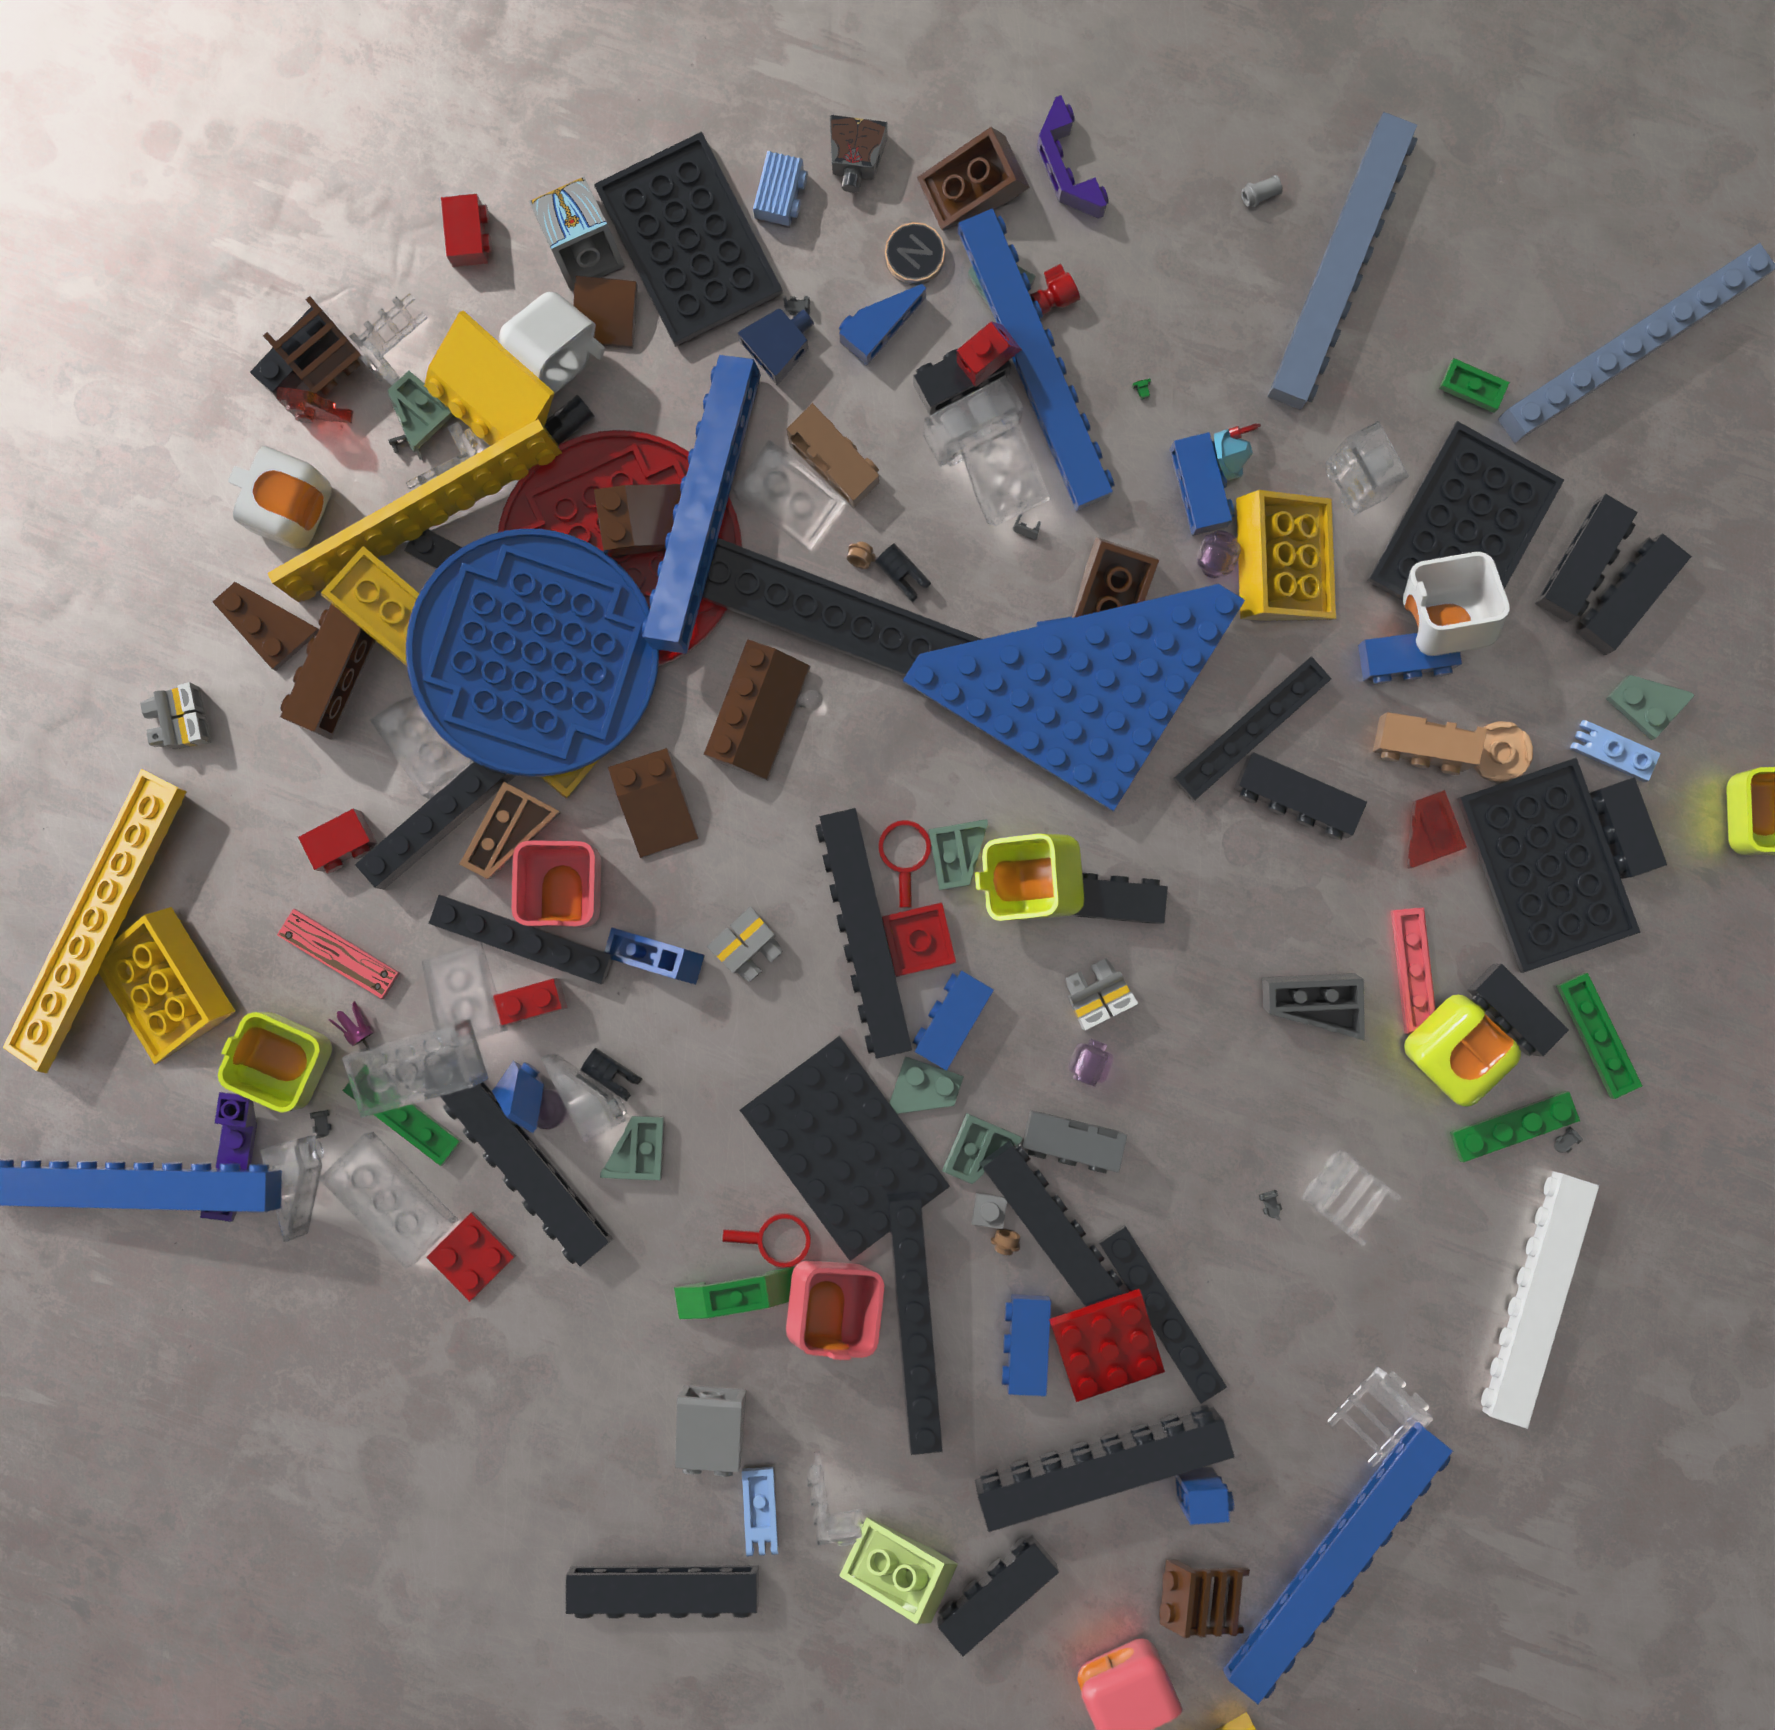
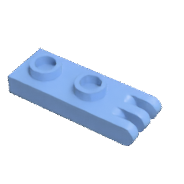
[1570,720,1661,782]
[742,1466,778,1556]

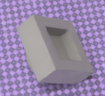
[972,1192,1007,1229]

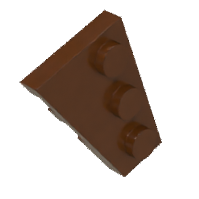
[212,582,319,671]

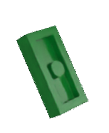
[1439,358,1510,413]

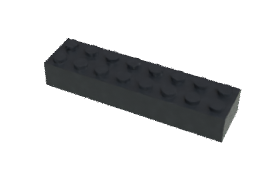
[975,1405,1235,1532]

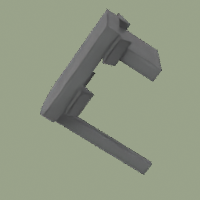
[783,296,810,314]
[388,435,423,460]
[1013,506,1041,540]
[310,1110,331,1139]
[1554,1126,1583,1153]
[1259,1190,1282,1220]

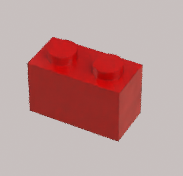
[441,194,492,267]
[298,808,378,874]
[493,978,568,1026]

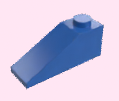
[839,284,927,365]
[604,927,705,985]
[492,1060,544,1133]

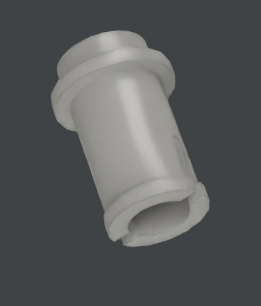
[1241,175,1283,207]

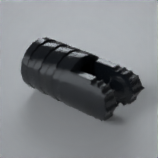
[544,394,595,445]
[875,543,932,602]
[580,1048,642,1101]

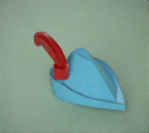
[1214,423,1261,481]

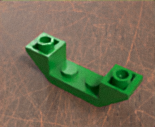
[674,1266,796,1319]

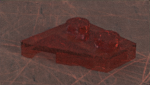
[276,387,353,423]
[1407,790,1467,869]

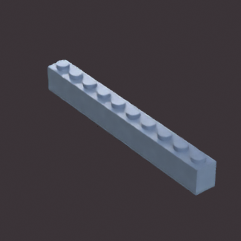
[1267,112,1418,410]
[1498,243,1775,443]

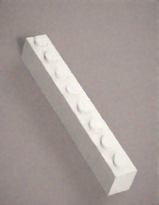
[1481,1171,1599,1429]

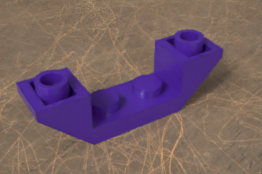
[1037,95,1109,218]
[200,1092,257,1222]

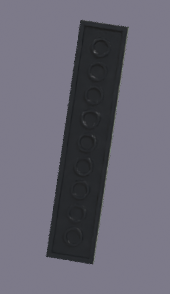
[702,538,981,676]

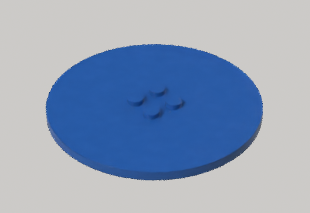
[406,529,659,777]

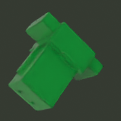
[1132,379,1151,400]

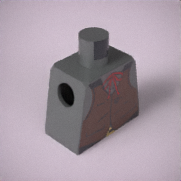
[830,115,888,193]

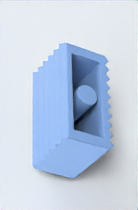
[753,151,808,226]

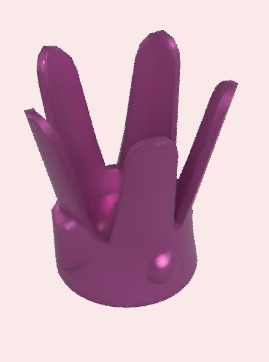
[328,1001,373,1048]

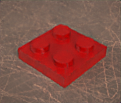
[882,902,956,977]
[426,1212,516,1302]

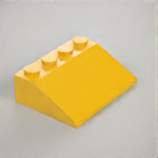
[424,310,555,446]
[1236,490,1336,621]
[98,907,235,1065]

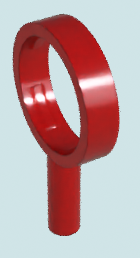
[879,820,931,908]
[722,1213,811,1267]

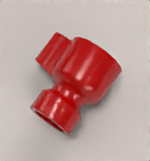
[1030,264,1080,315]

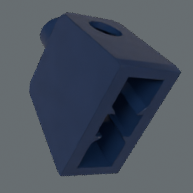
[738,309,814,385]

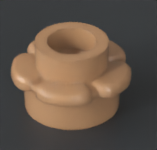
[847,542,876,569]
[991,1229,1021,1255]

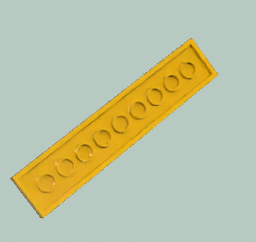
[267,419,562,602]
[321,546,598,799]
[3,769,187,1074]

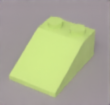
[840,1517,958,1624]

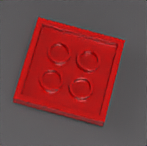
[1049,1289,1165,1402]

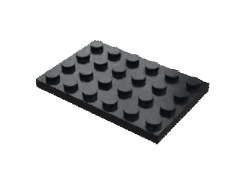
[594,131,783,347]
[1367,421,1564,600]
[1457,758,1641,973]
[740,1036,950,1261]

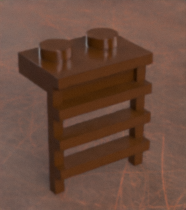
[263,296,362,396]
[1159,1560,1250,1638]

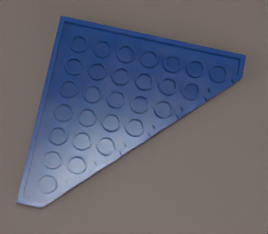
[903,584,1245,812]

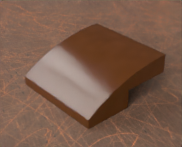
[573,276,638,348]

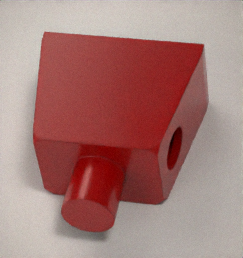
[957,322,1022,387]

